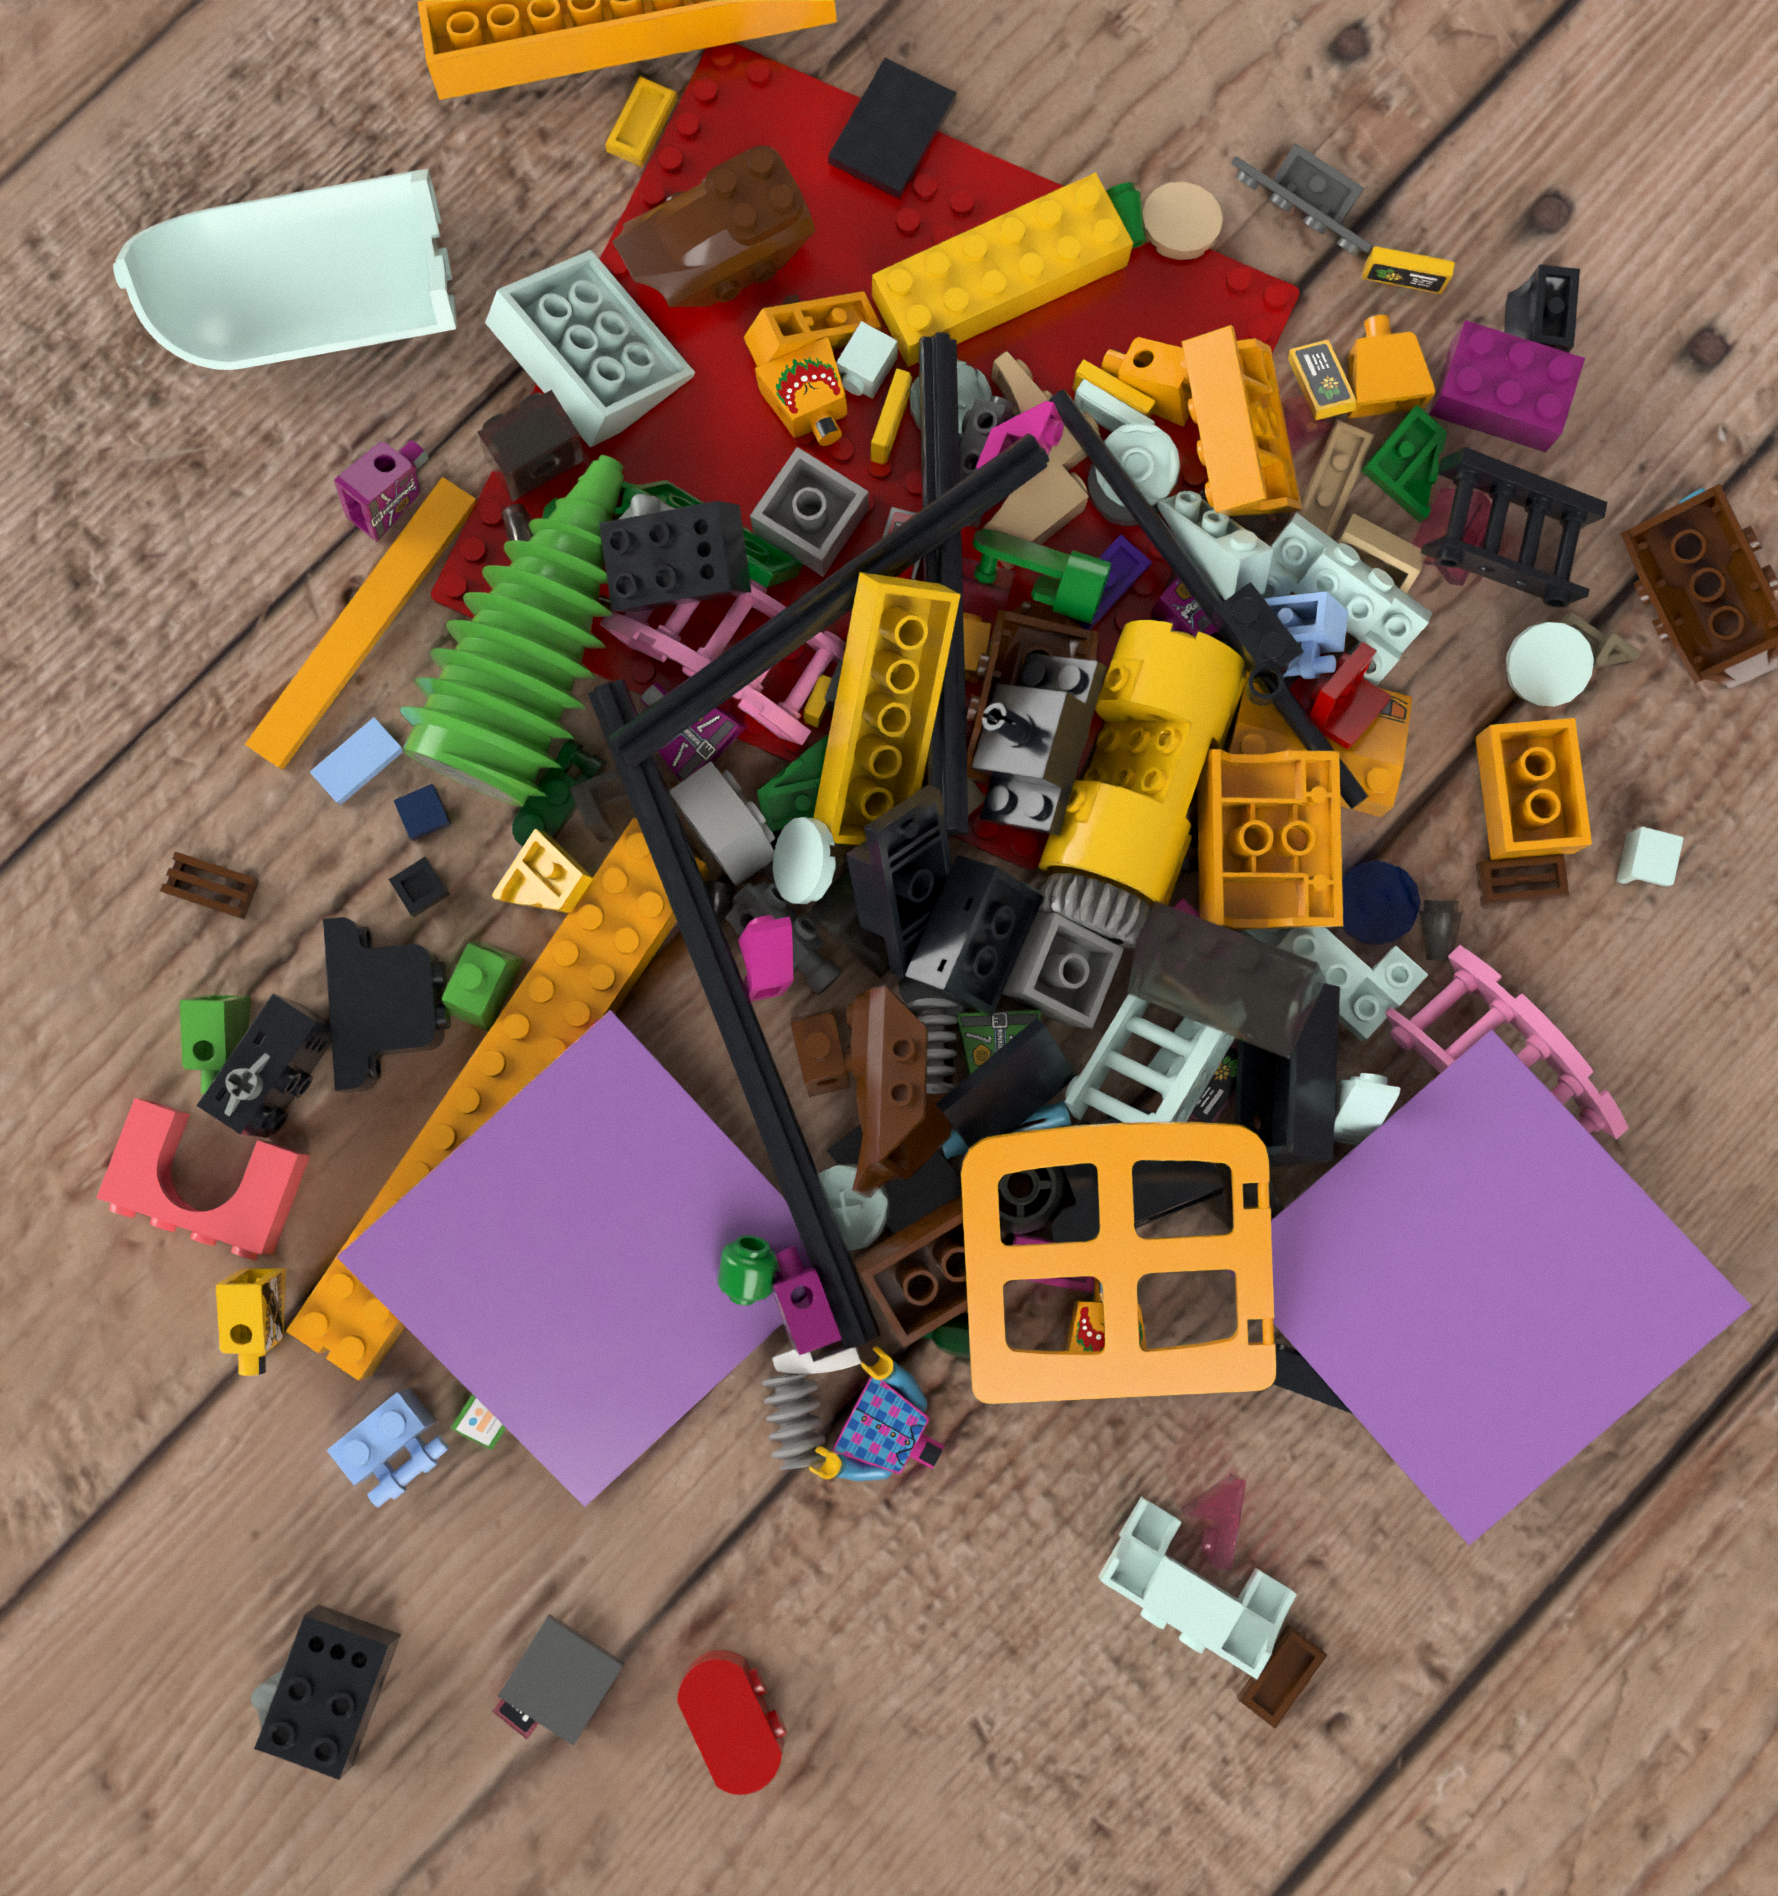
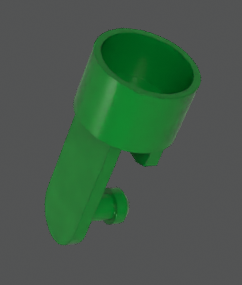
[972,529,1112,624]

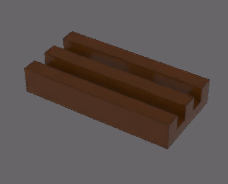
[160,851,259,919]
[1476,854,1570,905]

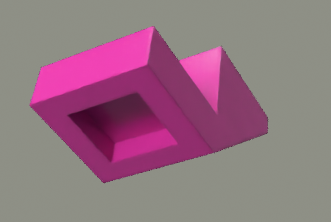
[976,401,1064,469]
[738,915,794,1002]

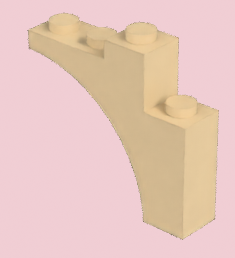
[983,351,1100,571]

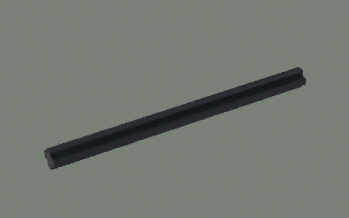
[919,332,969,838]
[607,433,1050,770]

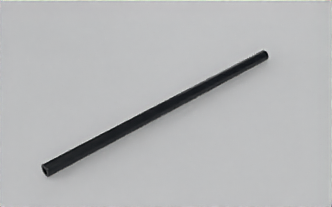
[1049,390,1369,809]

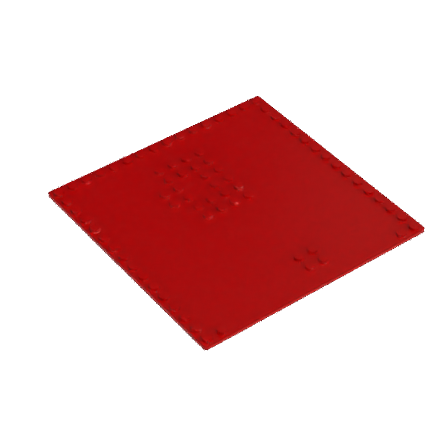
[431,43,1299,871]

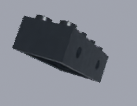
[1234,976,1340,1167]

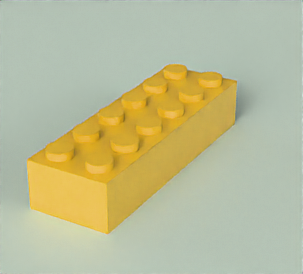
[872,172,1133,367]
[813,572,961,845]

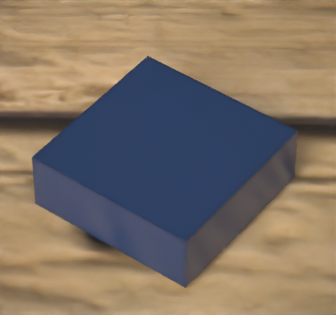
[393,783,451,841]

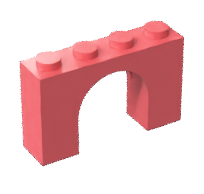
[96,1098,310,1260]

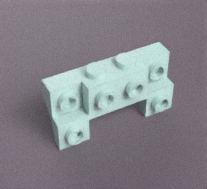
[1261,513,1432,686]
[1239,927,1428,1041]
[1098,1496,1297,1679]

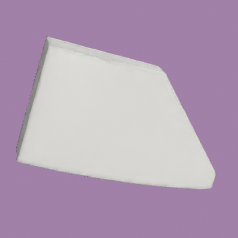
[772,1346,861,1374]

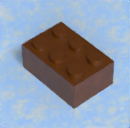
[852,1194,1015,1348]

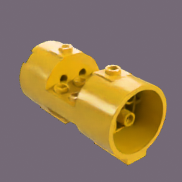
[1039,620,1246,915]

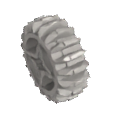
[1038,872,1154,949]

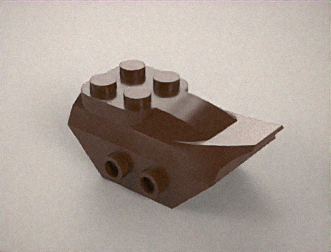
[612,145,816,307]
[1621,484,1778,689]
[966,601,1098,787]
[845,986,953,1198]

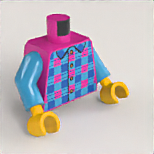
[809,1346,944,1481]

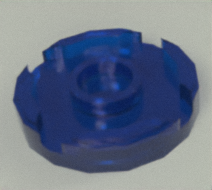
[1341,860,1421,946]

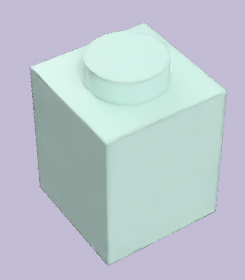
[836,321,898,399]

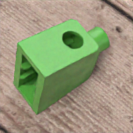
[442,942,524,1032]
[180,995,251,1094]

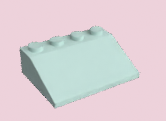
[485,250,695,448]

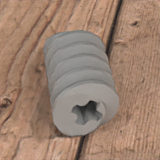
[905,998,958,1093]
[761,1373,826,1470]

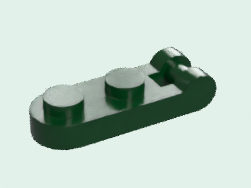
[512,739,607,847]

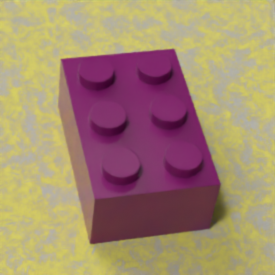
[1428,320,1585,453]

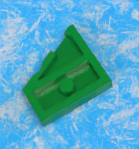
[1360,405,1447,523]
[757,734,829,832]

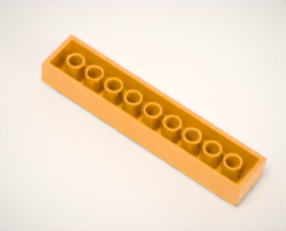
[417,0,837,100]

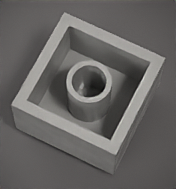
[750,447,869,576]
[669,761,776,887]
[1002,913,1124,1029]

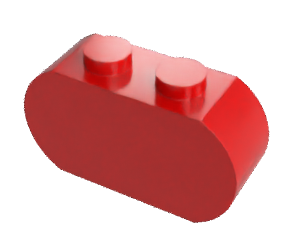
[677,1650,787,1795]

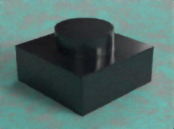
[388,857,451,917]

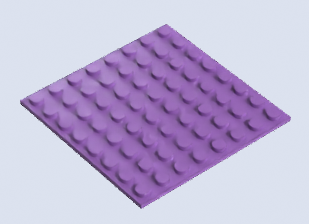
[337,1010,812,1507]
[1226,1029,1752,1545]

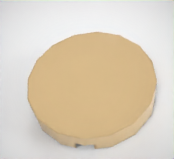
[1142,181,1223,260]

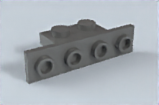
[1231,143,1373,257]

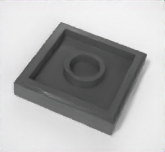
[498,1614,625,1746]

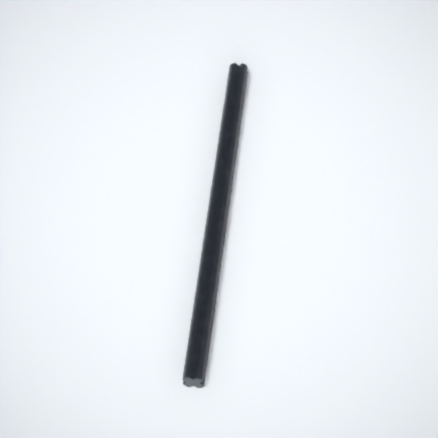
[588,679,881,1349]

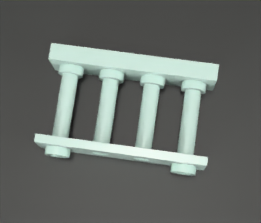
[1065,956,1248,1161]

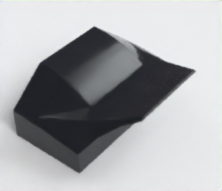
[1504,264,1580,353]

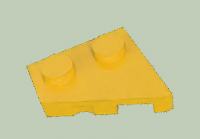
[492,828,594,913]

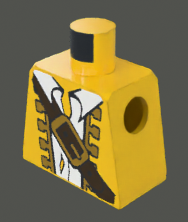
[216,1268,286,1376]

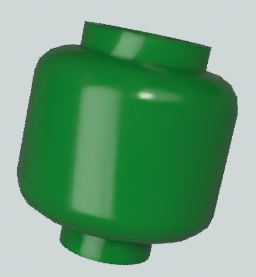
[717,1235,778,1306]

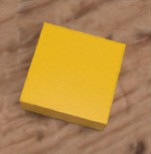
[803,674,832,728]

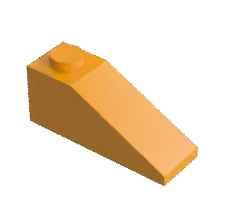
[744,291,881,367]

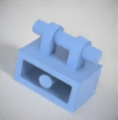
[1264,591,1348,679]
[326,1388,449,1507]

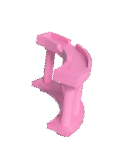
[600,579,846,745]
[1385,945,1629,1140]

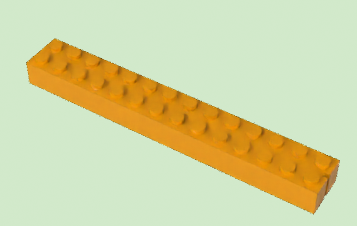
[286,817,710,1381]

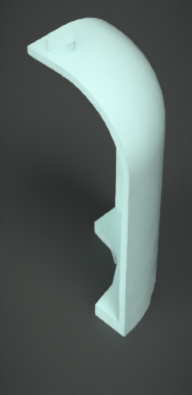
[113,168,457,370]

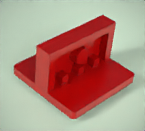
[1289,642,1391,749]

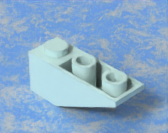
[1157,490,1273,600]
[1334,1073,1400,1146]

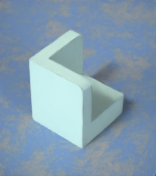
[1616,827,1684,887]

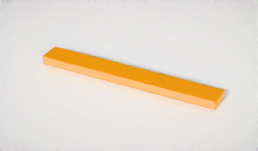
[245,477,477,771]

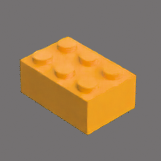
[1475,718,1592,860]

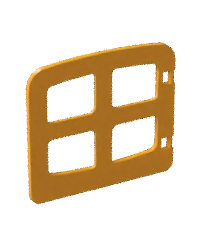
[961,1122,1276,1404]

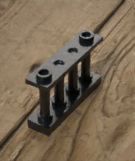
[1421,447,1608,608]

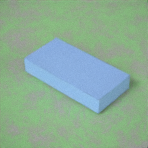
[310,717,403,806]

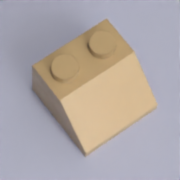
[1337,513,1426,594]

